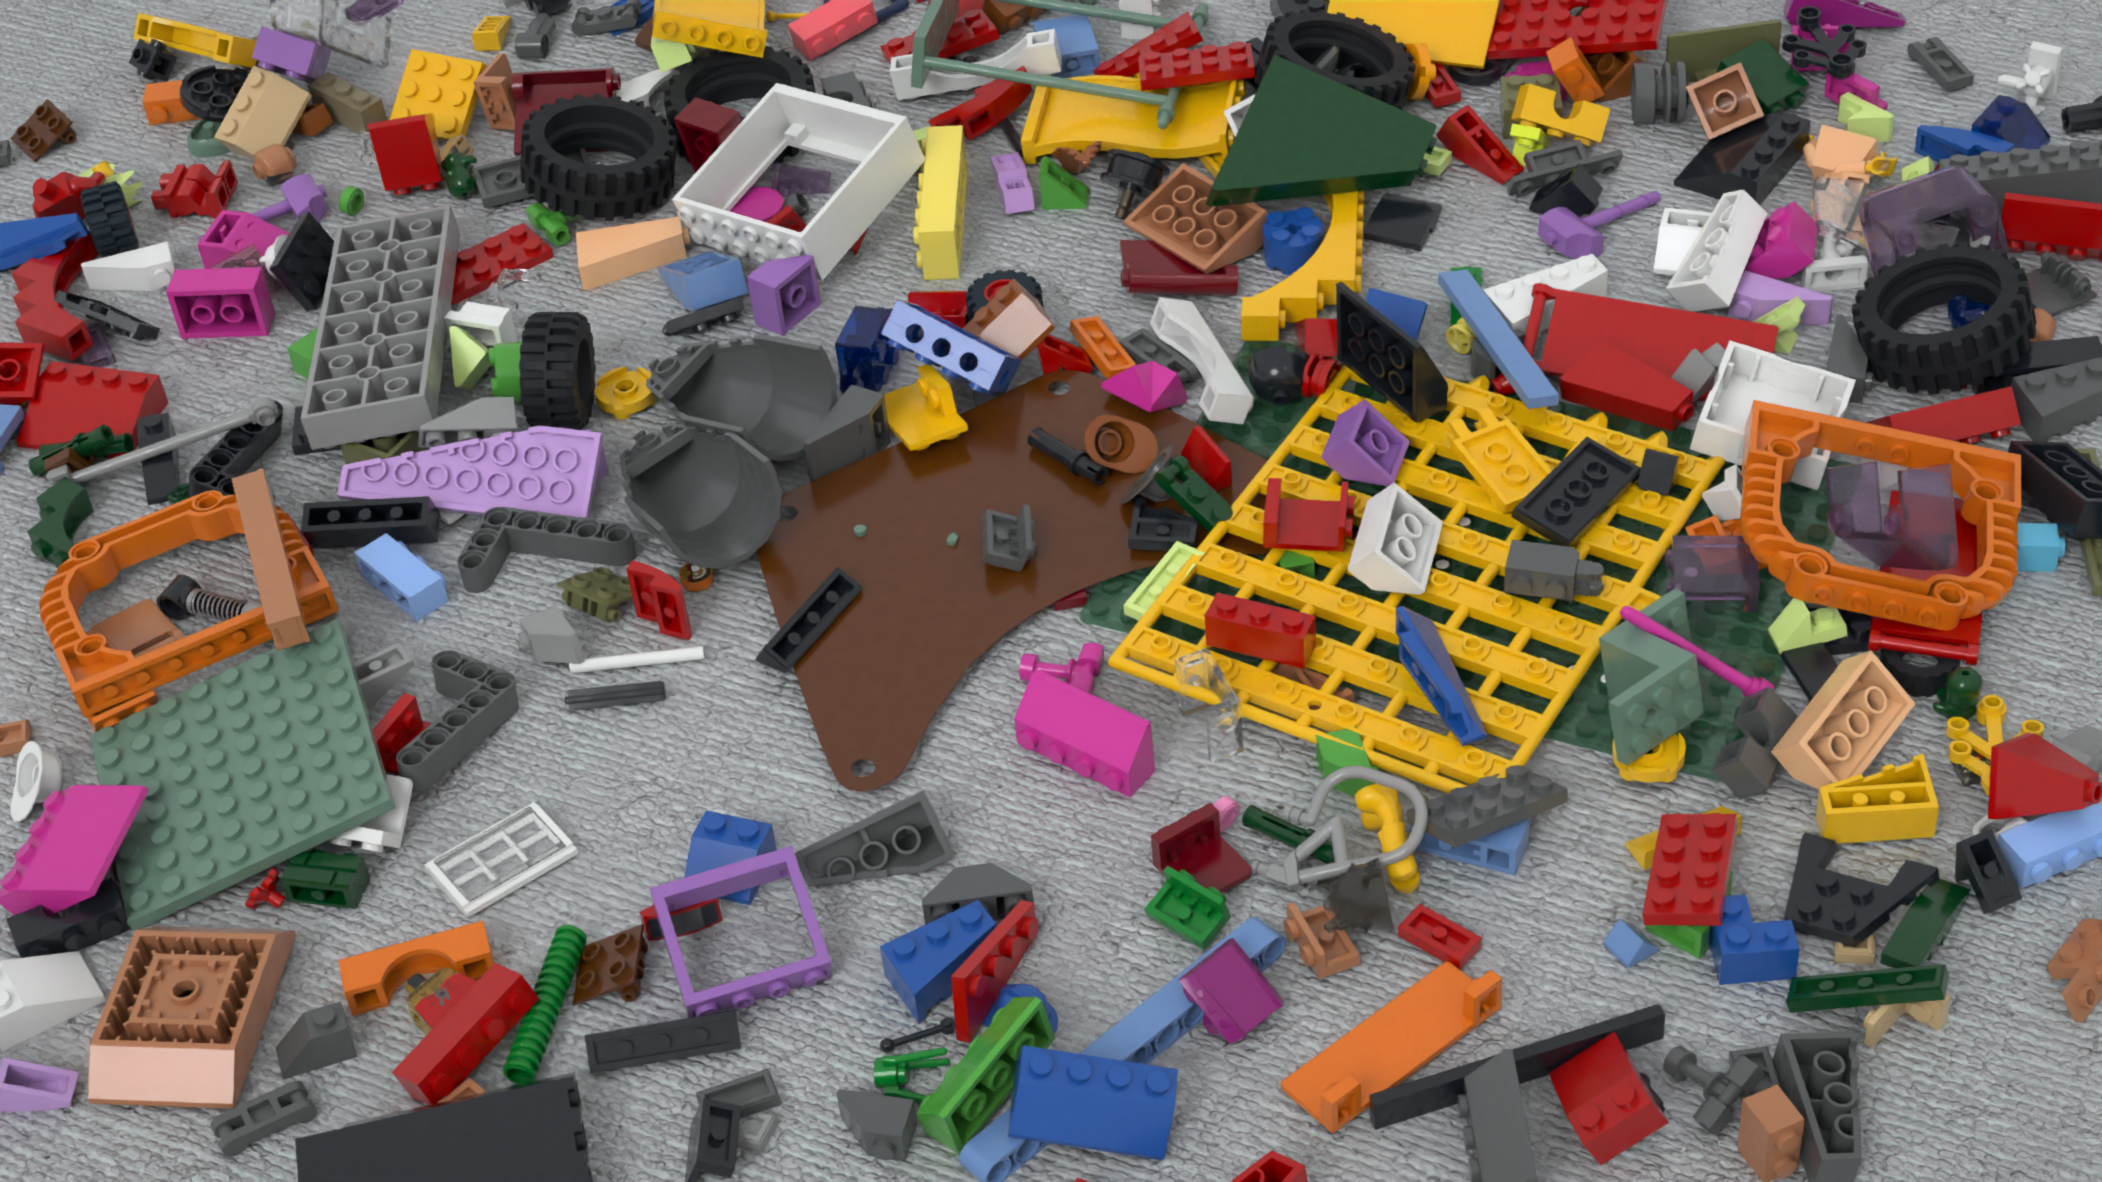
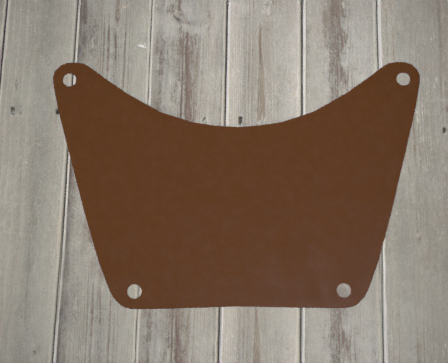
[757,370,1359,792]

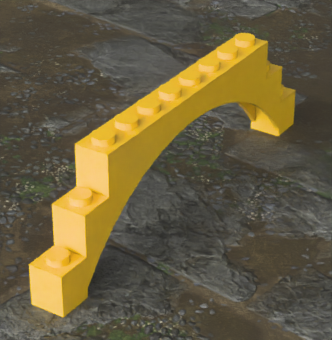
[1241,191,1364,341]

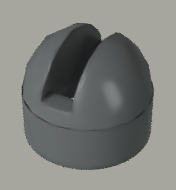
[784,191,809,216]

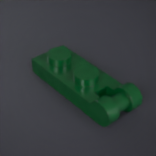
[1154,455,1233,538]

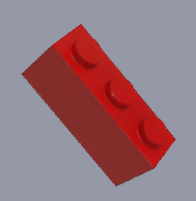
[1205,592,1316,669]

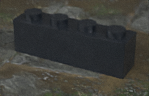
[1970,336,2102,395]
[301,496,440,549]

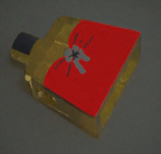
[406,967,477,1036]

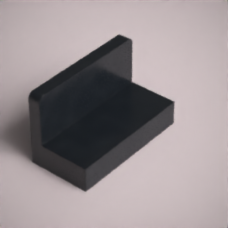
[685,1098,741,1182]

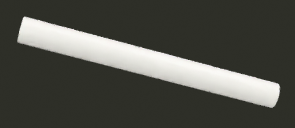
[569,646,705,674]

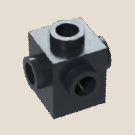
[129,39,178,82]

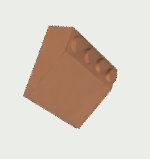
[1123,163,1267,274]

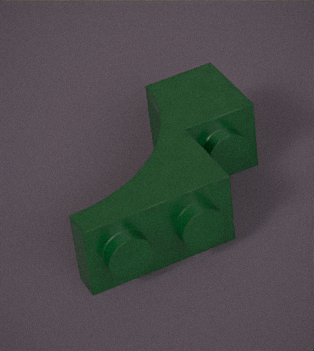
[27,477,94,568]

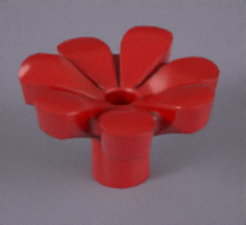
[244,867,286,909]

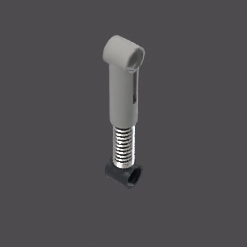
[156,574,355,642]

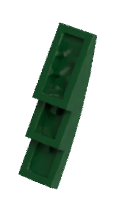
[1880,879,1971,968]

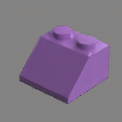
[747,255,821,336]
[1321,399,1410,486]

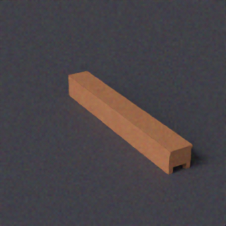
[232,468,310,651]

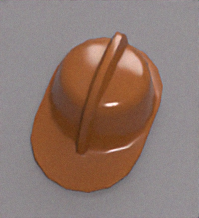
[1084,414,1158,474]

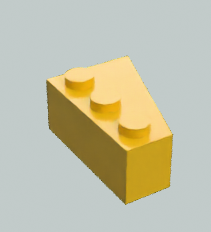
[1816,753,1939,844]

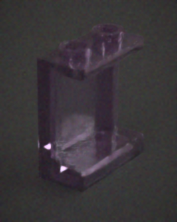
[1665,536,1759,612]

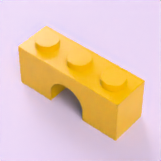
[1511,83,1610,147]

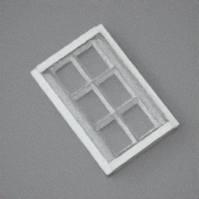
[424,802,579,918]

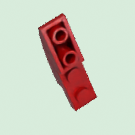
[928,66,1032,141]

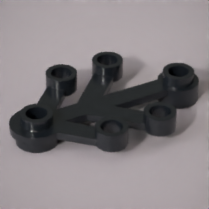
[1782,6,1867,79]

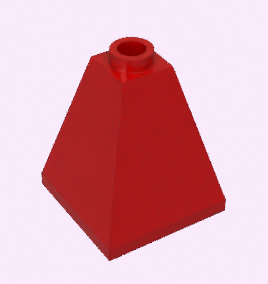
[1988,732,2102,820]

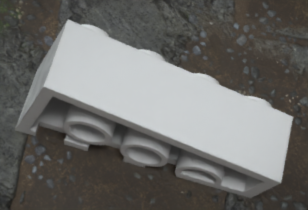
[1666,189,1767,312]

